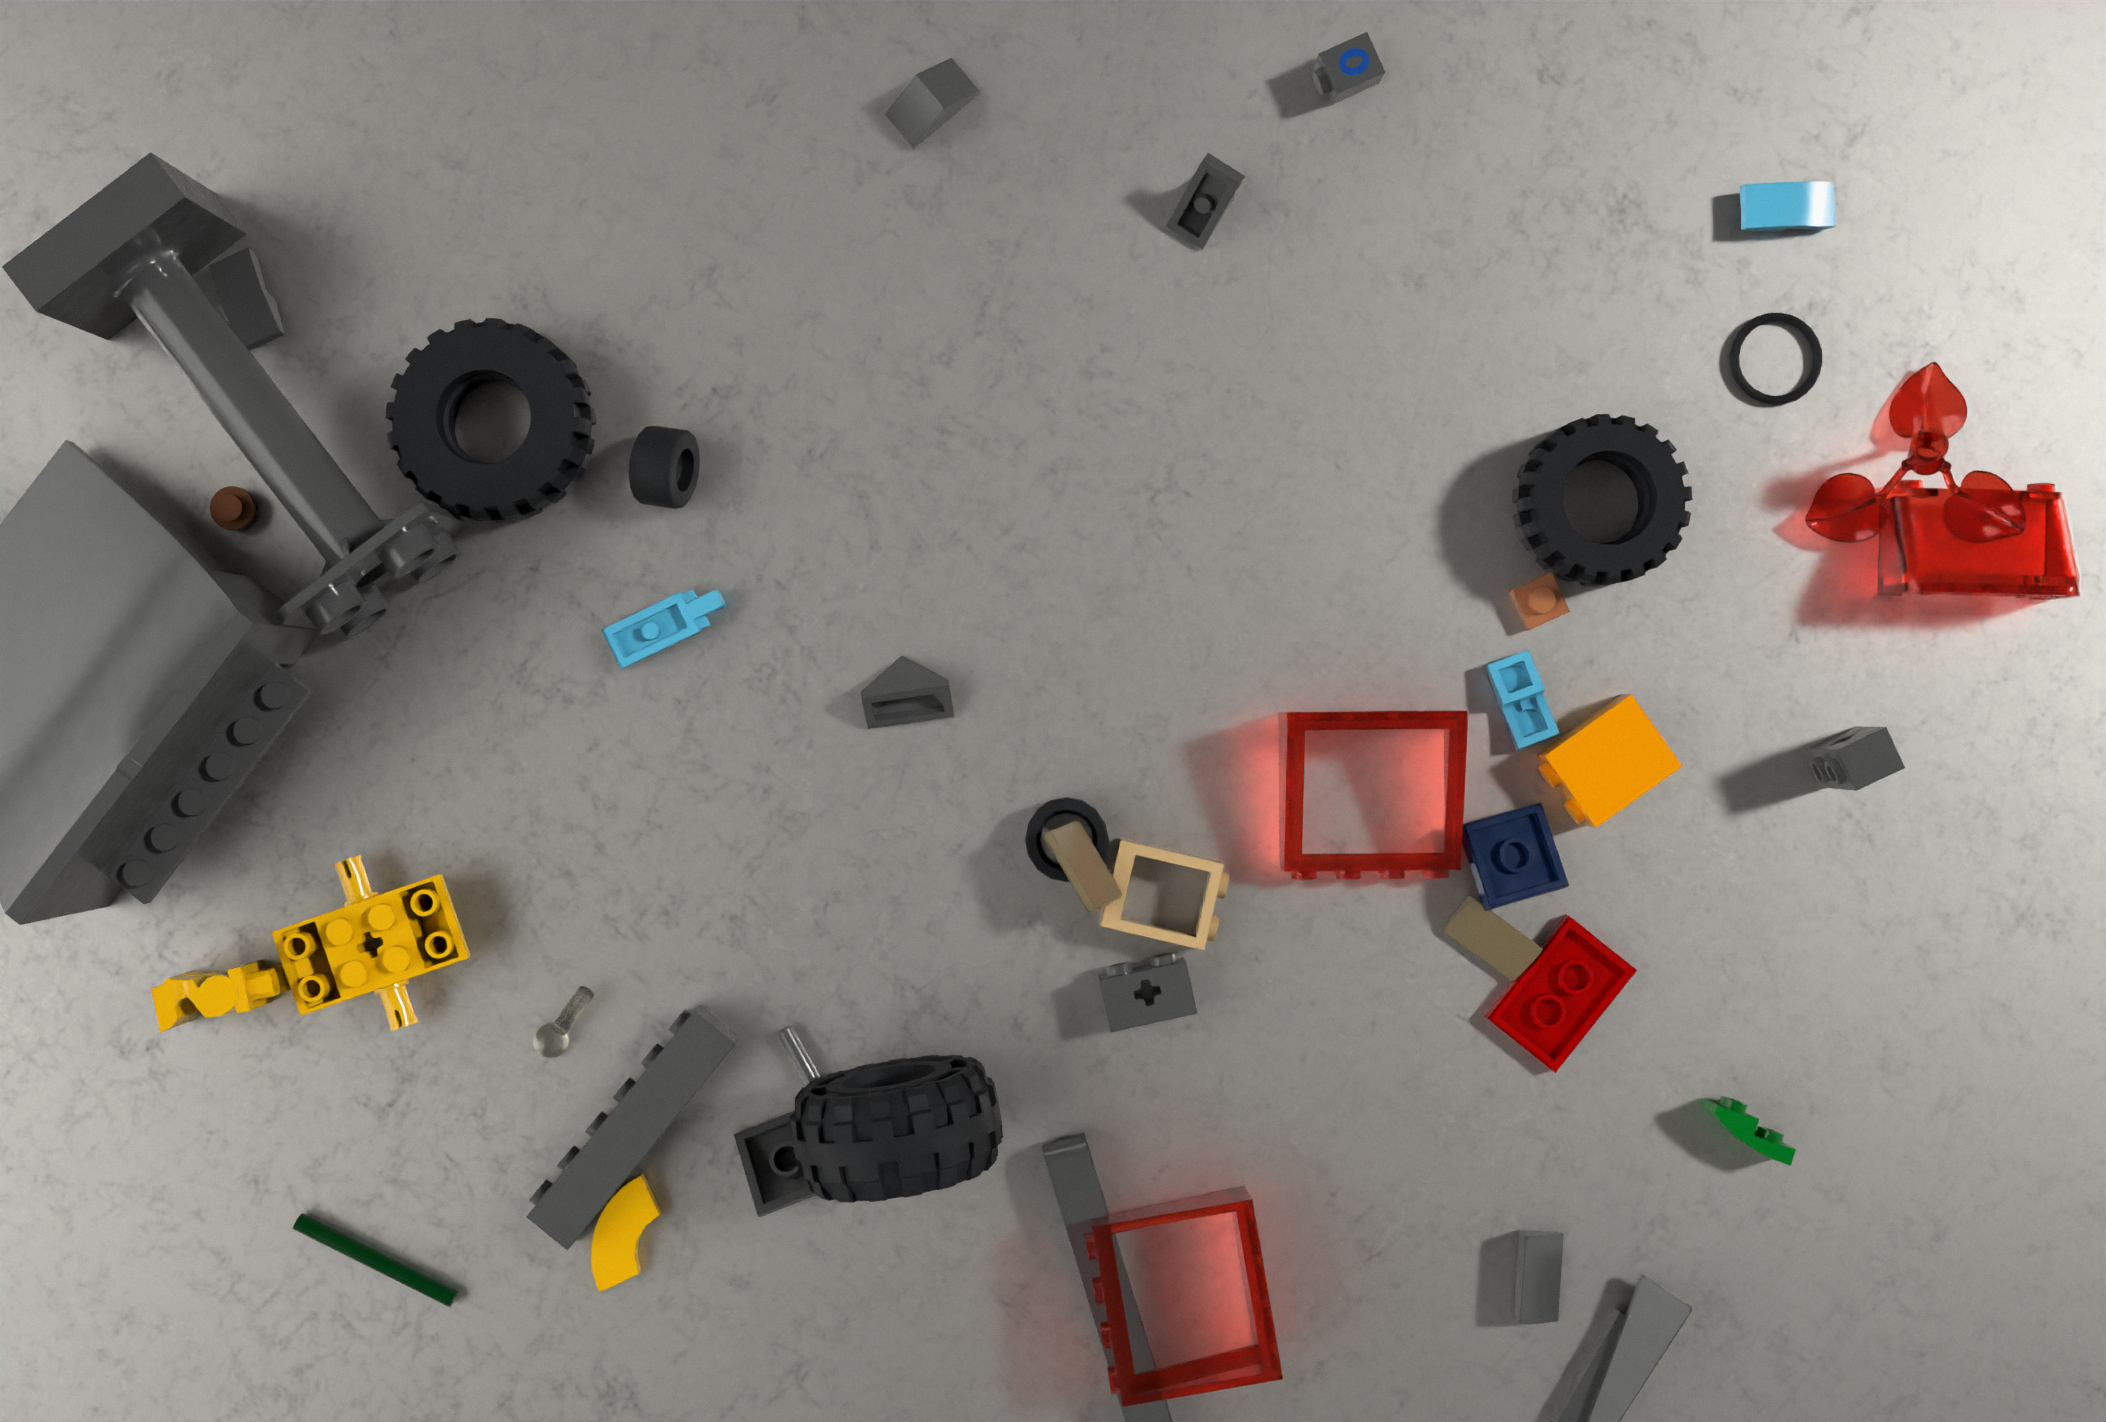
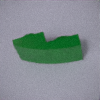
[1702,1096,1796,1166]

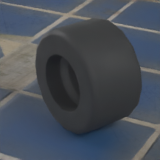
[629,426,700,509]

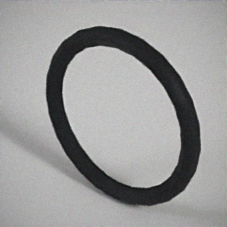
[1730,312,1822,405]

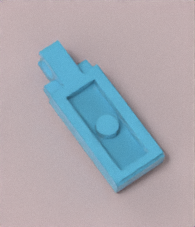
[602,589,727,670]

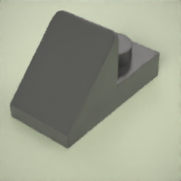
[1166,153,1246,249]

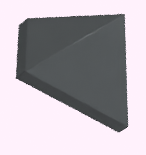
[861,656,954,729]

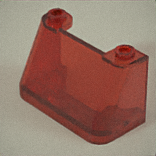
[1877,480,2081,600]

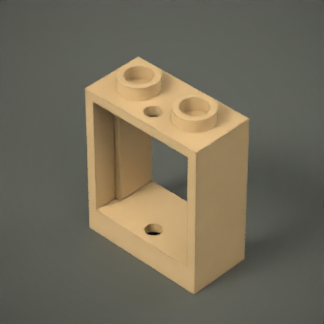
[1100,838,1229,950]

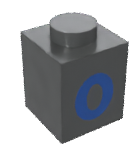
[1312,32,1385,105]

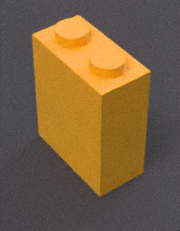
[1536,694,1683,828]

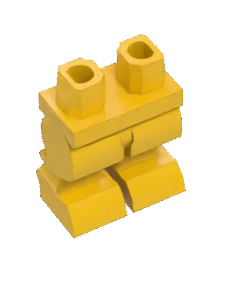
[151,959,291,1033]

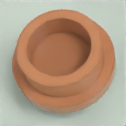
[210,486,256,531]

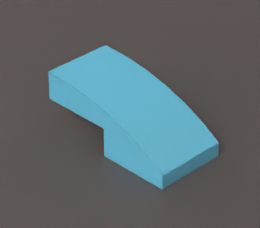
[1740,182,1836,232]
[1486,650,1560,752]

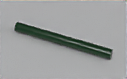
[293,1213,459,1307]

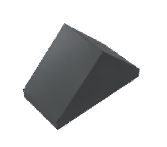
[885,58,980,149]

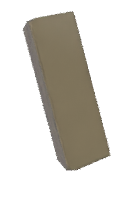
[1044,821,1122,912]
[1442,895,1543,982]

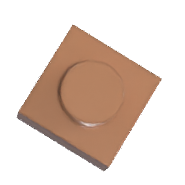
[1509,572,1570,630]

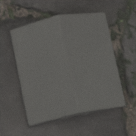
[734,1111,816,1217]

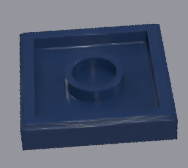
[1457,803,1569,911]

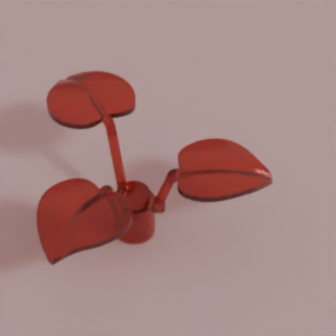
[1805,362,2026,543]

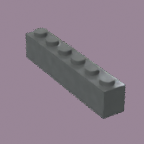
[526,1005,741,1250]

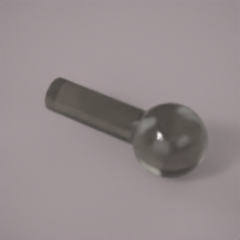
[533,986,594,1058]

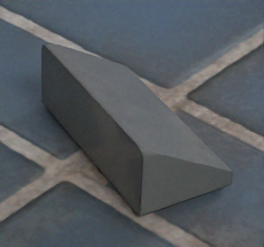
[1513,1230,1564,1324]

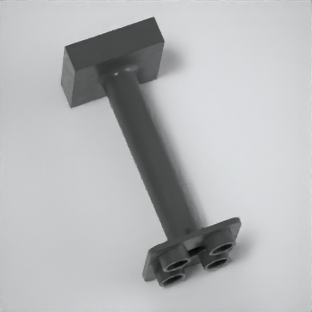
[2,152,466,638]

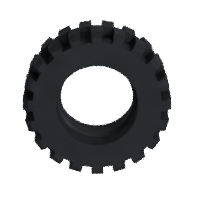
[1512,414,1693,586]

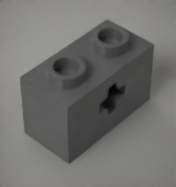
[1809,726,1905,791]
[1099,952,1197,1032]

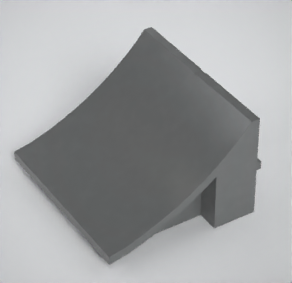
[0,440,319,925]

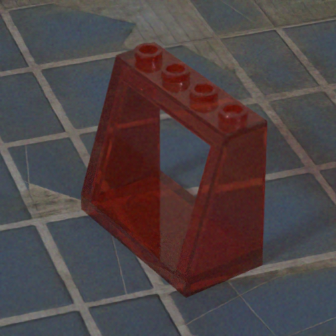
[1278,711,1468,880]
[1084,1186,1283,1407]

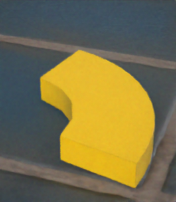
[591,1173,662,1293]

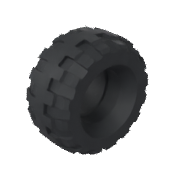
[790,1055,1003,1203]

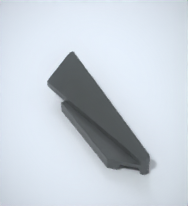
[1551,1274,1692,1422]

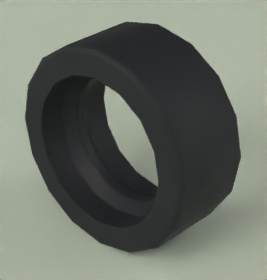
[1025,797,1109,882]

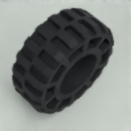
[386,318,596,523]

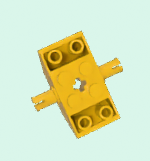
[271,855,471,1031]

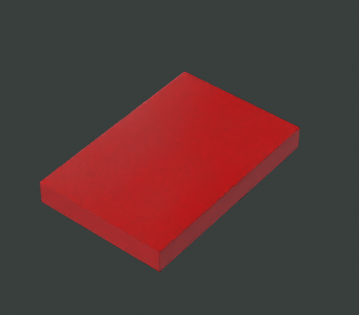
[1484,915,1637,1073]

